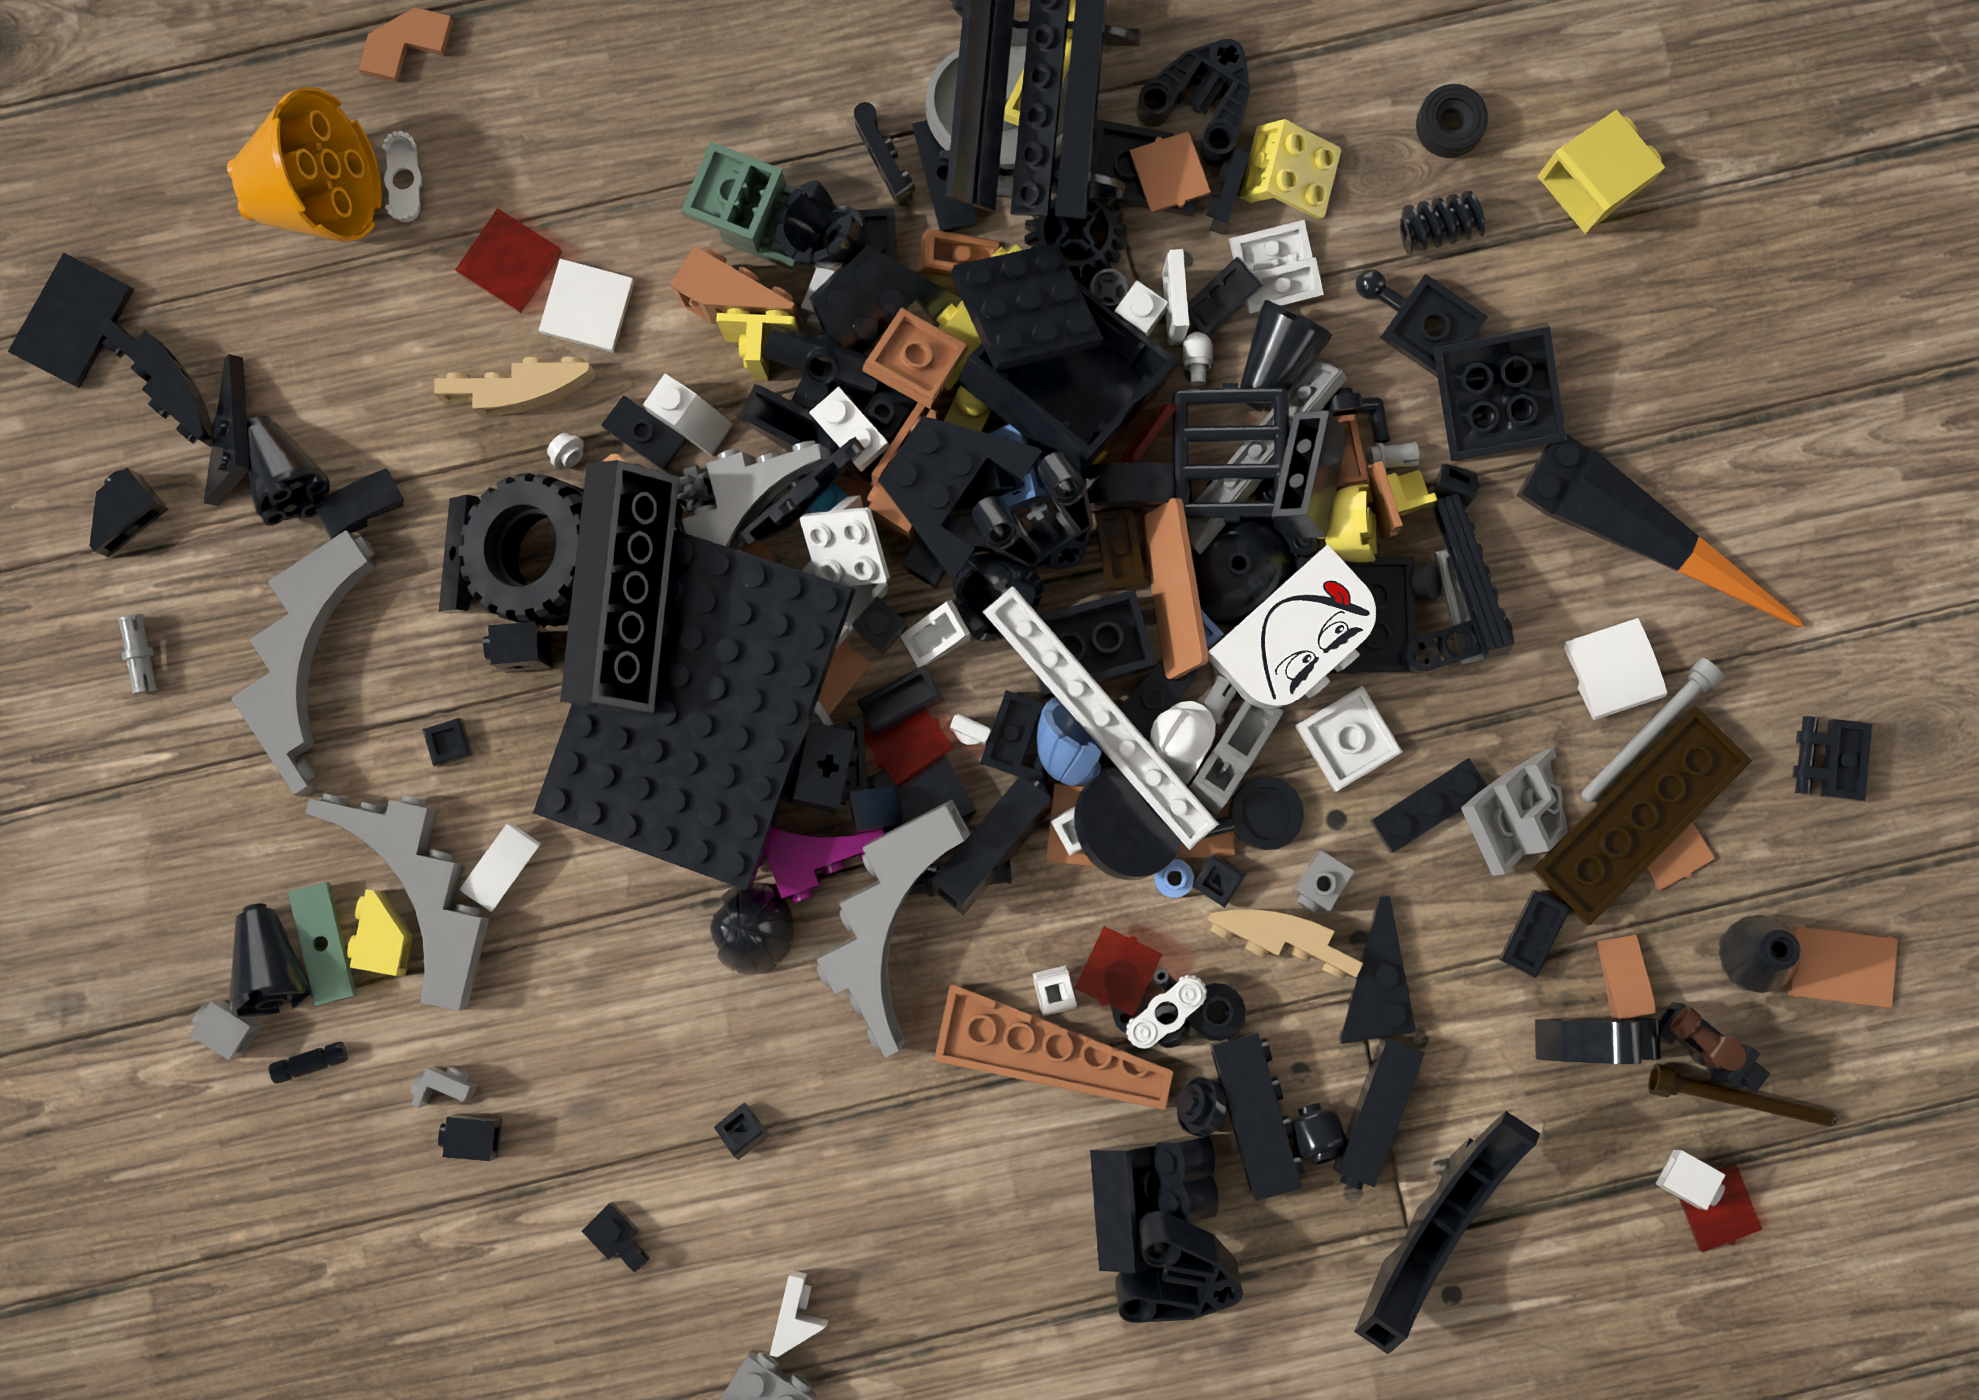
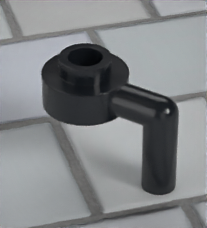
[1324,388,1390,443]
[1154,969,1190,1048]

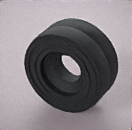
[1416,84,1488,158]

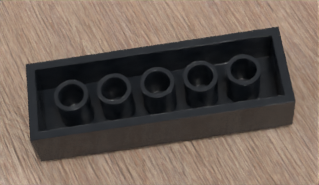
[560,460,679,713]

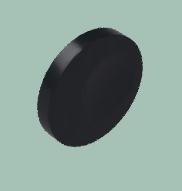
[1074,767,1182,880]

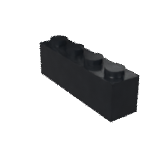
[1209,1031,1305,1201]

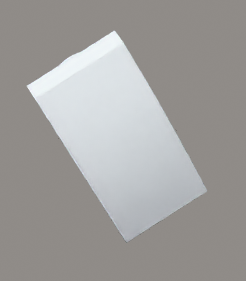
[459,822,541,912]

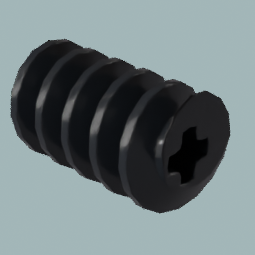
[1400,190,1485,254]

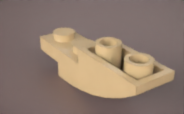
[434,357,595,417]
[1204,909,1363,980]

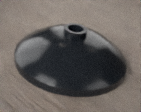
[1191,517,1293,626]

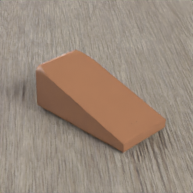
[918,229,1001,276]
[1597,935,1657,1019]

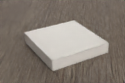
[1162,249,1189,346]
[539,259,635,353]
[1295,686,1403,792]

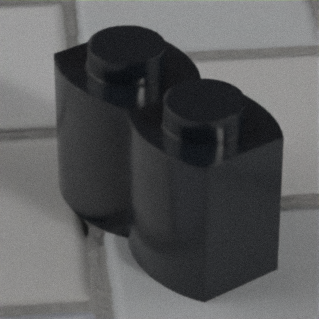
[1154,1136,1219,1223]

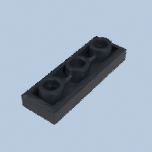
[912,120,977,233]
[439,495,480,614]

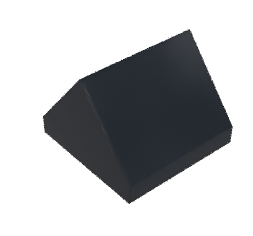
[1432,463,1478,507]

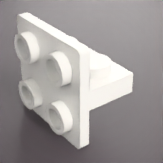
[800,495,890,586]

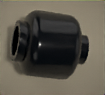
[1291,1103,1347,1165]

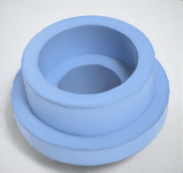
[1154,859,1194,898]

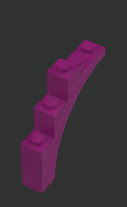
[759,827,885,903]

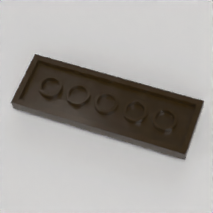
[1531,706,1752,926]

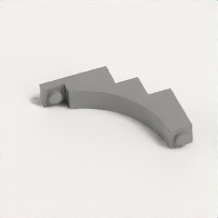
[231,530,377,797]

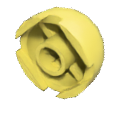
[1317,484,1377,563]

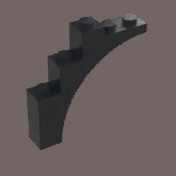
[1354,1111,1540,1354]

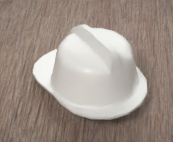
[1148,701,1216,785]

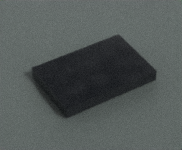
[8,252,134,388]

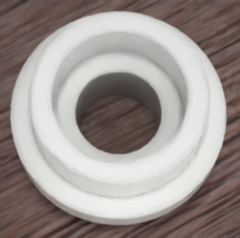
[547,432,584,469]

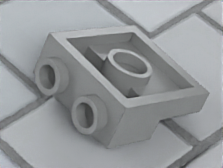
[720,1351,817,1400]

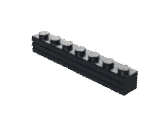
[1432,494,1514,659]

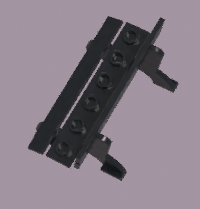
[939,0,1141,220]

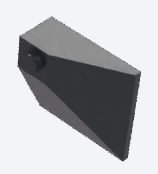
[1433,323,1567,461]

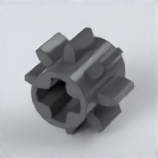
[677,465,716,513]

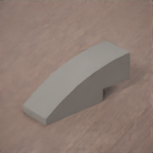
[1188,700,1284,814]

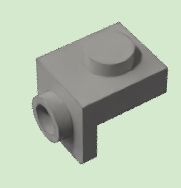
[410,1066,478,1108]

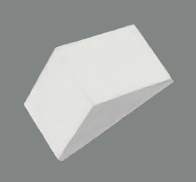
[900,600,971,668]

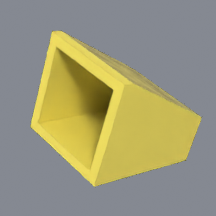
[1537,109,1666,234]

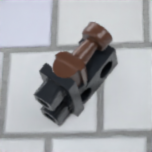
[1659,1002,1770,1092]

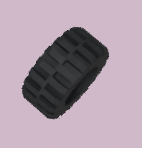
[459,473,584,628]

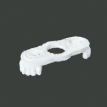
[382,131,423,222]
[1126,975,1207,1049]

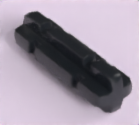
[268,1042,348,1084]

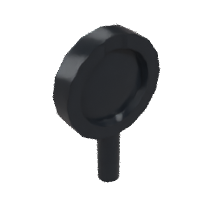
[1201,777,1304,851]

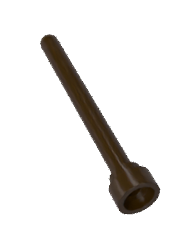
[1648,1063,1837,1127]

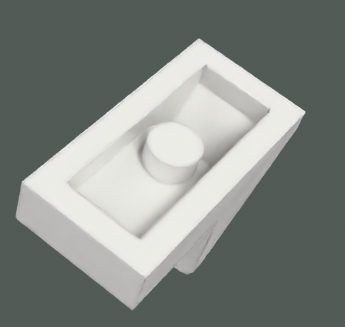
[770,1270,828,1357]

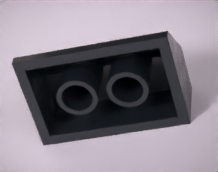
[1090,1142,1160,1273]

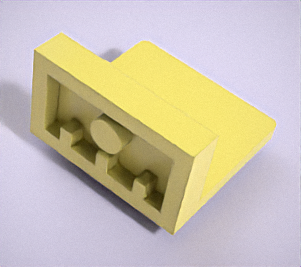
[1239,119,1341,219]

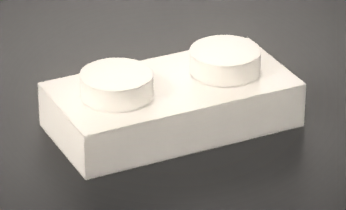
[809,387,890,472]

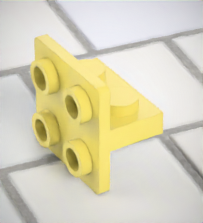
[716,308,800,381]

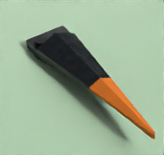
[1516,434,1803,627]

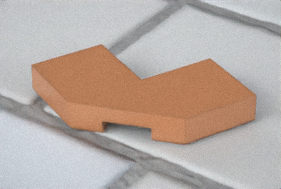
[358,7,453,83]

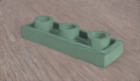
[288,882,357,1006]

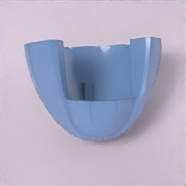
[1037,697,1103,786]

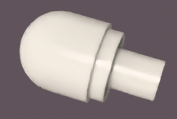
[1182,332,1213,386]

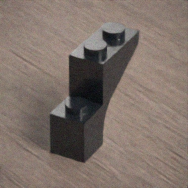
[738,384,887,484]

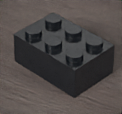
[1034,589,1156,700]

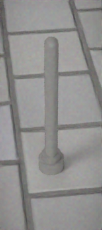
[1581,658,1725,803]

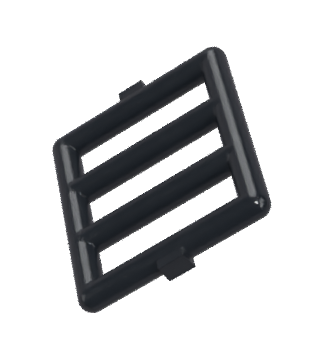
[1172,383,1289,523]

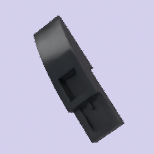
[96,316,213,447]

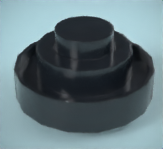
[1188,983,1246,1041]
[1177,1077,1227,1137]

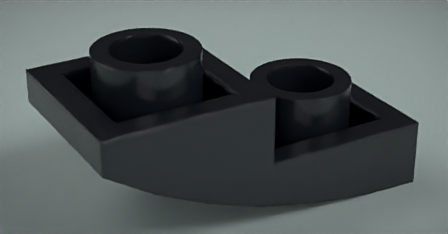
[314,468,404,539]

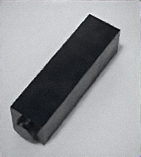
[932,775,1052,915]
[1332,1037,1425,1190]

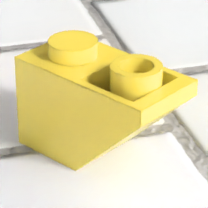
[347,889,413,976]

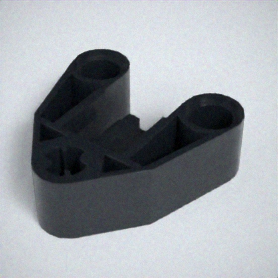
[1136,39,1250,166]
[972,452,1093,569]
[1535,1018,1661,1064]
[1115,1211,1243,1323]

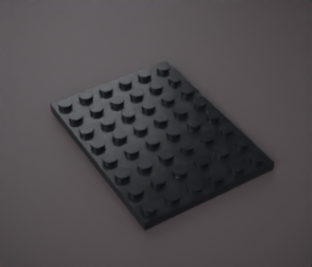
[533,530,856,891]

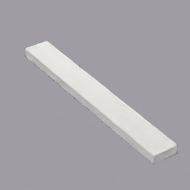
[983,586,1219,850]

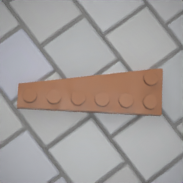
[934,984,1173,1110]

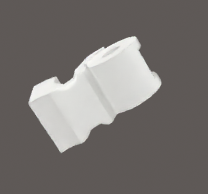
[1033,965,1077,1017]

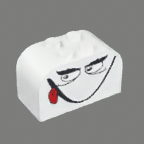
[1208,544,1376,709]

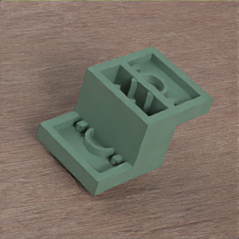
[681,141,797,271]

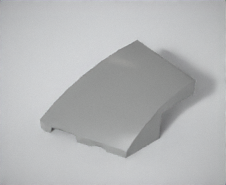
[1461,748,1568,876]

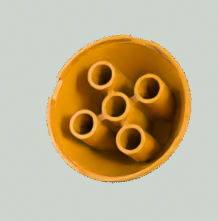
[227,87,382,242]

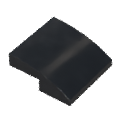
[869,740,977,828]

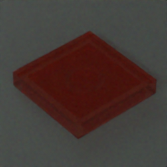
[455,208,563,314]

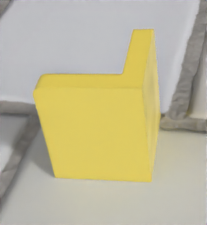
[1387,470,1437,516]

